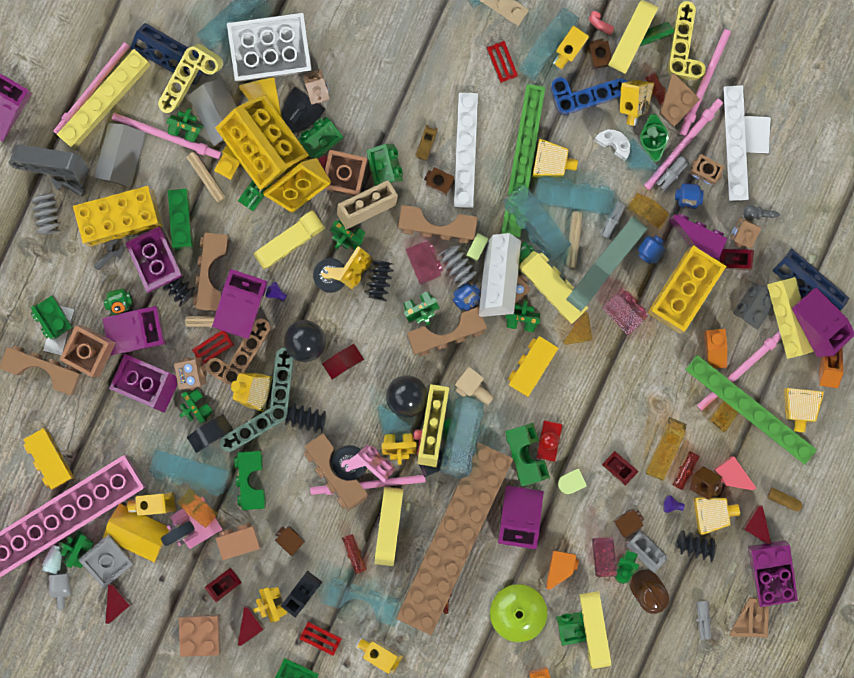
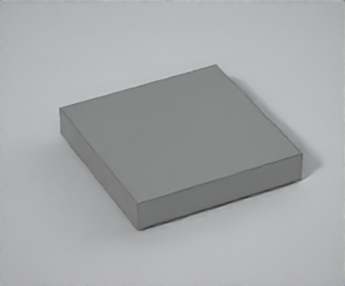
[79,535,134,588]

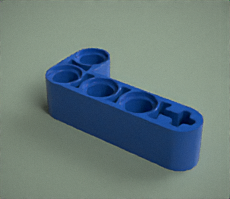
[551,77,628,115]

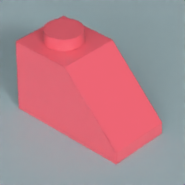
[713,456,756,490]

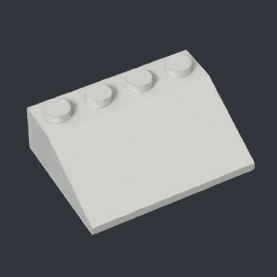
[227,13,312,82]

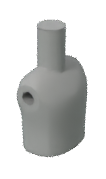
[49,573,71,609]

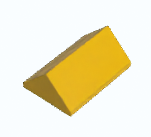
[263,158,331,213]
[103,503,171,563]

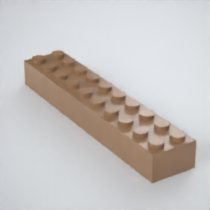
[395,442,513,636]

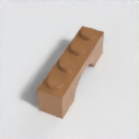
[398,205,478,244]
[193,233,229,312]
[407,307,487,357]
[0,345,82,396]
[303,433,368,512]

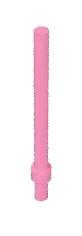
[679,29,731,136]
[53,42,130,134]
[644,99,723,190]
[112,113,221,159]
[697,330,782,411]
[310,475,426,495]

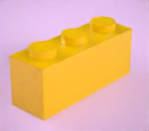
[507,336,559,397]
[23,428,74,490]

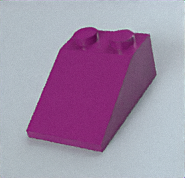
[125,226,182,293]
[109,354,178,413]

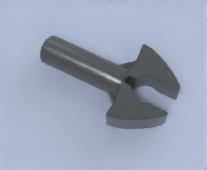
[51,177,85,197]
[94,239,125,270]

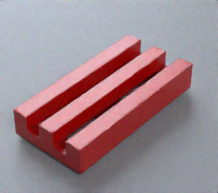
[486,41,518,84]
[192,330,234,365]
[299,621,342,656]

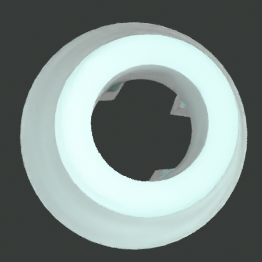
[42,545,62,575]

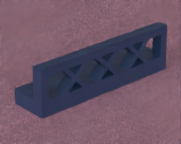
[130,23,211,86]
[772,248,850,311]

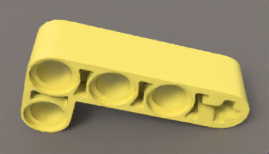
[608,0,658,74]
[667,1,706,81]
[158,44,223,113]
[253,210,325,270]
[375,487,404,566]
[579,591,611,669]

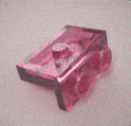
[405,240,443,285]
[602,289,648,335]
[592,536,617,577]

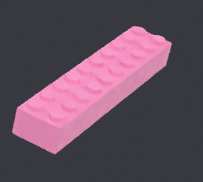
[0,454,147,578]

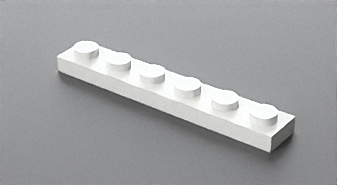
[724,85,749,201]
[454,93,478,208]

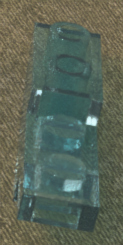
[518,7,580,81]

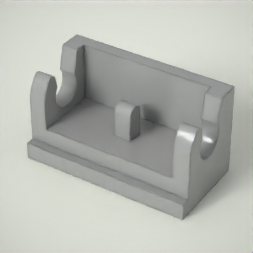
[625,530,667,573]

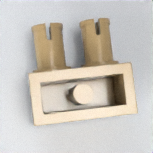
[454,367,494,406]

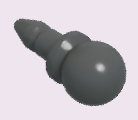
[743,205,780,220]

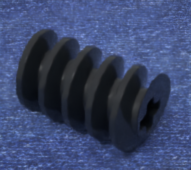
[364,260,394,302]
[163,276,195,307]
[285,403,327,434]
[674,530,717,563]

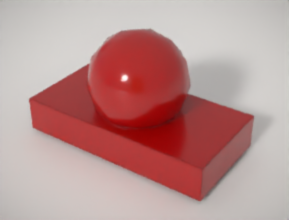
[536,420,563,462]

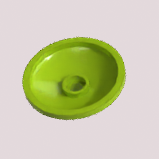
[490,584,547,642]

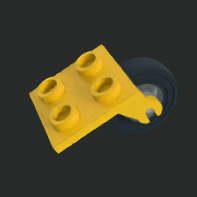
[313,246,373,293]

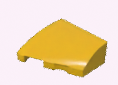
[239,77,282,117]

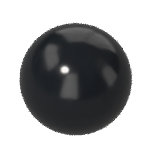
[284,320,326,362]
[386,375,428,418]

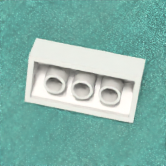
[479,233,521,317]

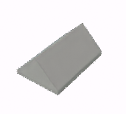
[188,78,237,146]
[94,123,146,187]

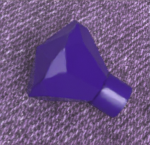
[265,281,287,301]
[663,495,685,513]

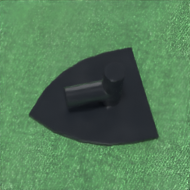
[282,87,326,133]

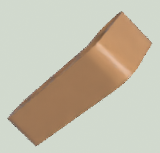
[206,319,271,385]

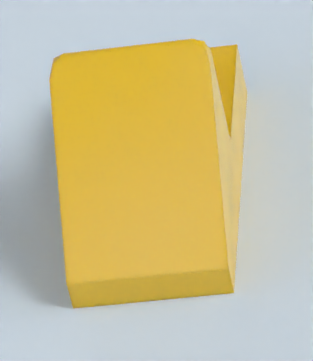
[214,145,241,180]

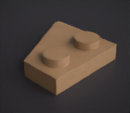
[659,74,700,127]
[730,598,769,638]

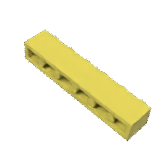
[57,49,151,150]

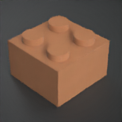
[323,150,368,196]
[59,325,116,377]
[216,523,263,561]
[179,614,221,657]

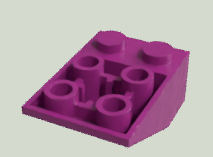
[0,73,33,142]
[669,213,728,260]
[212,269,268,339]
[792,288,854,357]
[102,306,166,356]
[497,485,544,549]
[748,540,798,607]

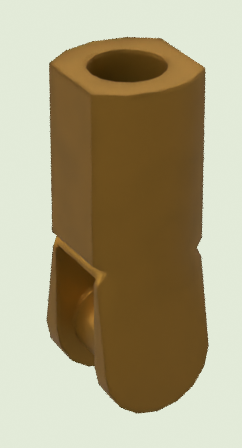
[415,125,438,161]
[767,487,802,511]

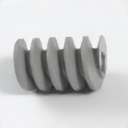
[32,193,61,235]
[438,245,477,288]

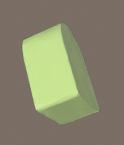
[466,233,489,262]
[558,469,587,494]

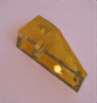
[646,417,687,481]

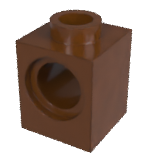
[588,39,612,70]
[424,167,455,196]
[690,466,722,500]
[613,509,644,538]
[275,526,305,556]

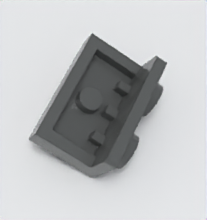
[733,282,773,330]

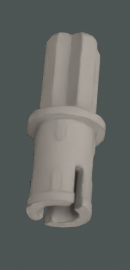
[656,156,689,191]
[600,201,625,240]
[696,601,712,640]

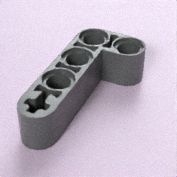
[8,145,89,188]

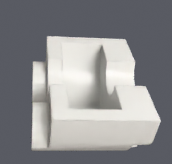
[593,129,630,161]

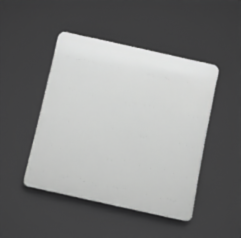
[744,116,771,153]

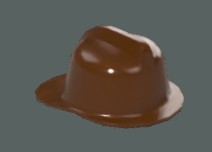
[630,570,669,614]

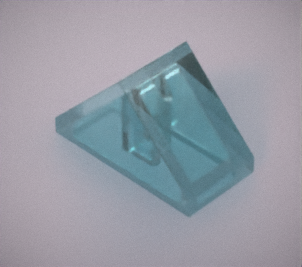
[627,139,658,172]
[378,405,412,435]

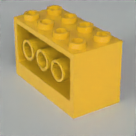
[215,94,309,190]
[73,186,163,247]
[647,245,726,334]

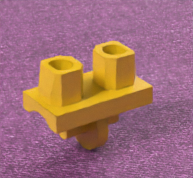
[382,433,417,465]
[253,587,287,623]

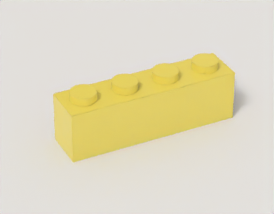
[518,251,588,324]
[767,277,814,359]
[417,384,449,467]

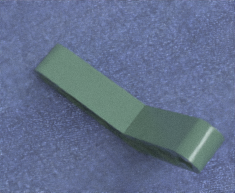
[566,216,648,312]
[220,348,294,452]

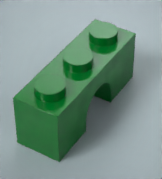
[167,189,194,249]
[505,423,550,486]
[234,451,266,510]

